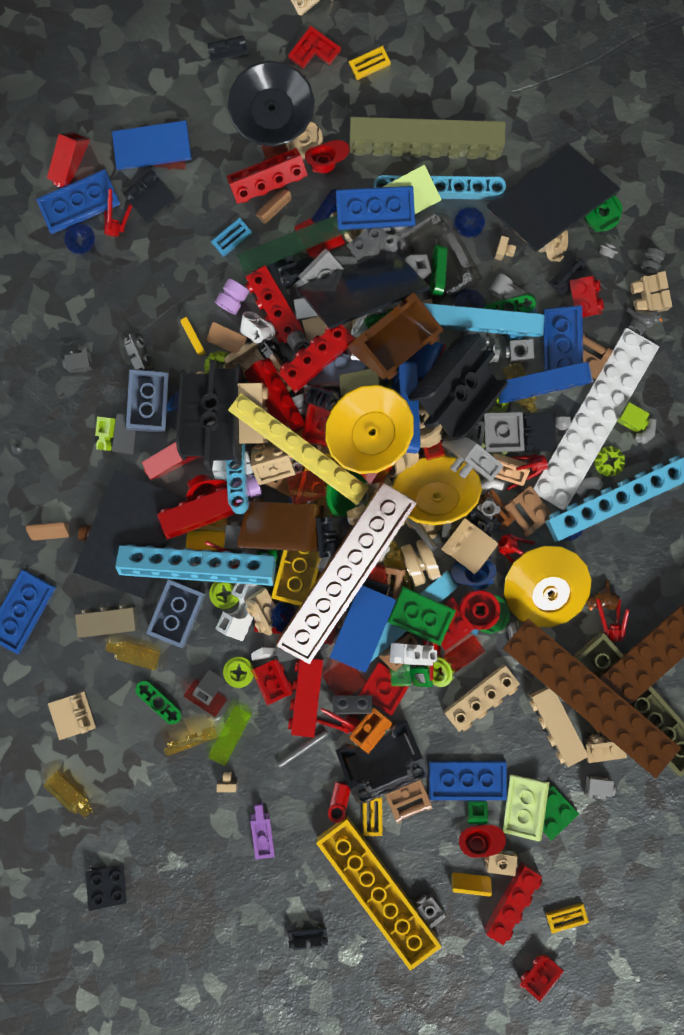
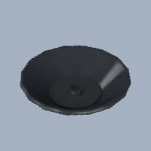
[227,61,315,147]

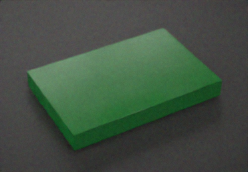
[387,586,456,646]

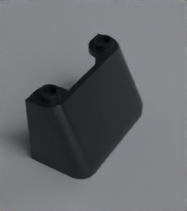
[335,720,428,804]

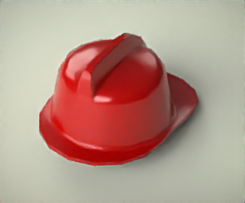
[305,140,350,173]
[186,474,227,502]
[459,825,506,858]

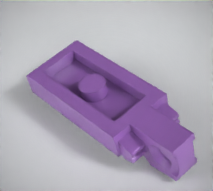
[250,803,275,860]

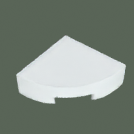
[251,647,277,660]

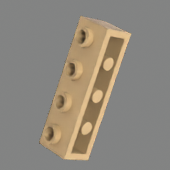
[443,664,520,732]
[529,686,589,767]

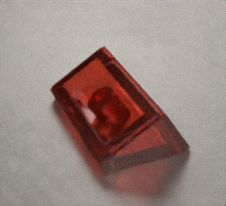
[442,635,486,673]
[183,679,227,717]

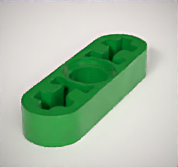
[430,244,447,297]
[483,293,537,313]
[135,680,182,725]

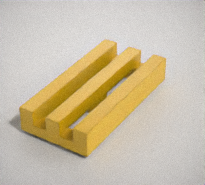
[349,46,391,80]
[180,317,206,357]
[363,796,382,836]
[545,902,589,934]

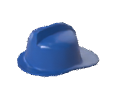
[451,560,497,589]

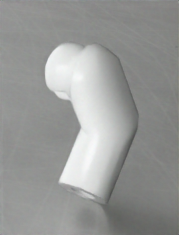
[480,478,505,495]

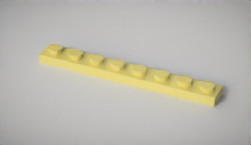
[228,393,369,505]

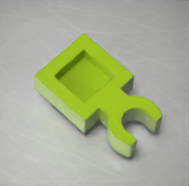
[95,417,116,451]

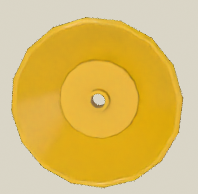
[325,385,414,474]
[392,456,482,525]
[504,546,591,627]

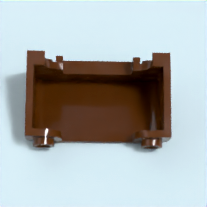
[347,292,444,380]
[237,498,324,552]

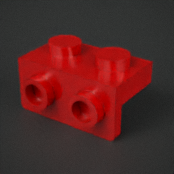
[570,276,604,318]
[251,659,293,705]
[519,954,565,1002]

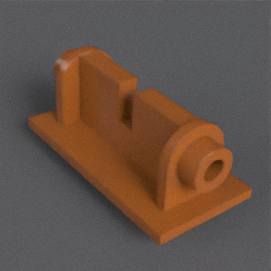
[478,489,515,530]

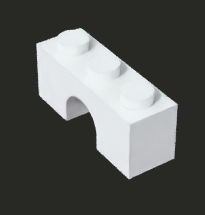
[215,583,266,641]

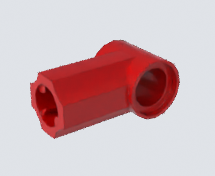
[328,782,351,823]

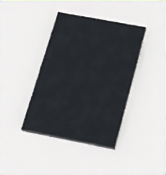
[487,145,620,252]
[297,251,430,329]
[73,470,185,599]

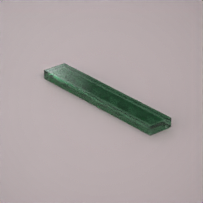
[237,215,351,274]

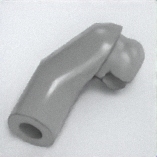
[635,419,657,444]
[575,477,603,497]

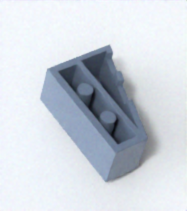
[308,354,370,384]

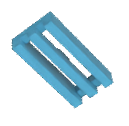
[211,217,252,257]

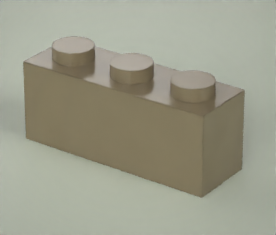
[75,604,139,638]

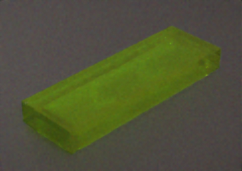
[208,705,252,766]

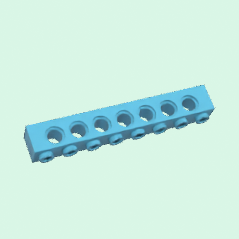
[545,455,684,542]
[115,545,276,586]

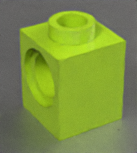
[616,402,649,432]

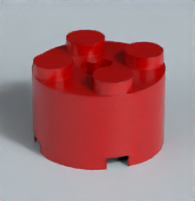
[459,589,500,630]

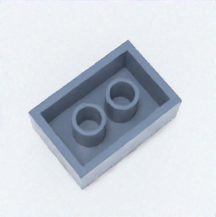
[126,370,169,433]
[146,579,207,648]

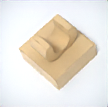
[494,236,516,261]
[217,772,238,792]

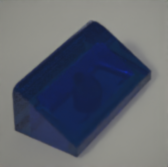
[312,189,338,228]

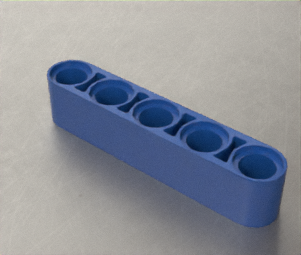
[392,360,421,454]
[498,362,593,403]

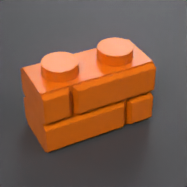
[349,707,393,754]

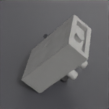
[442,436,504,482]

